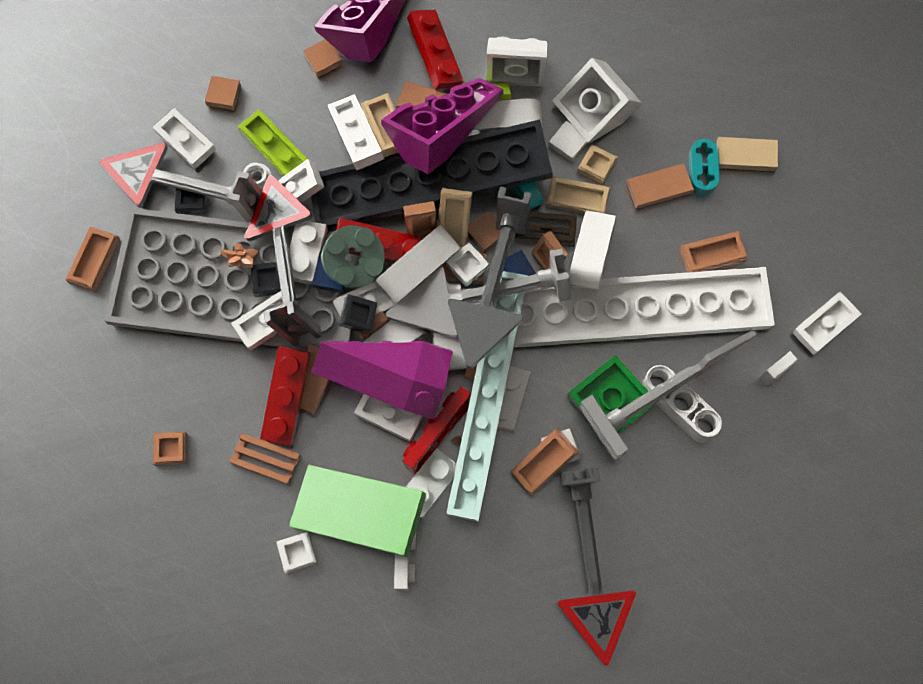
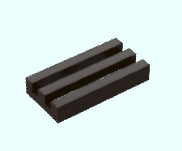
[515,211,577,247]

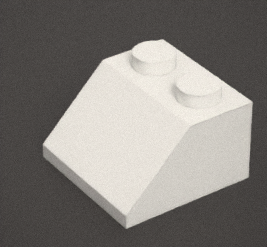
[486,36,547,87]
[552,58,642,143]

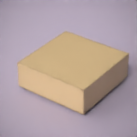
[577,144,618,185]

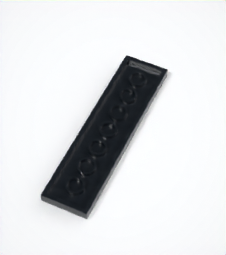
[311,119,553,230]

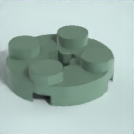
[321,225,385,288]

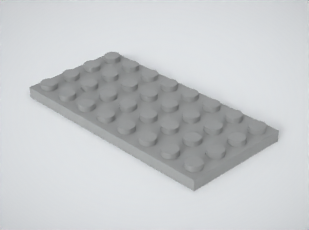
[104,208,361,350]

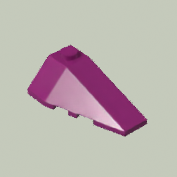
[314,0,405,62]
[381,78,504,174]
[311,341,453,419]

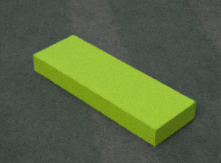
[237,109,308,177]

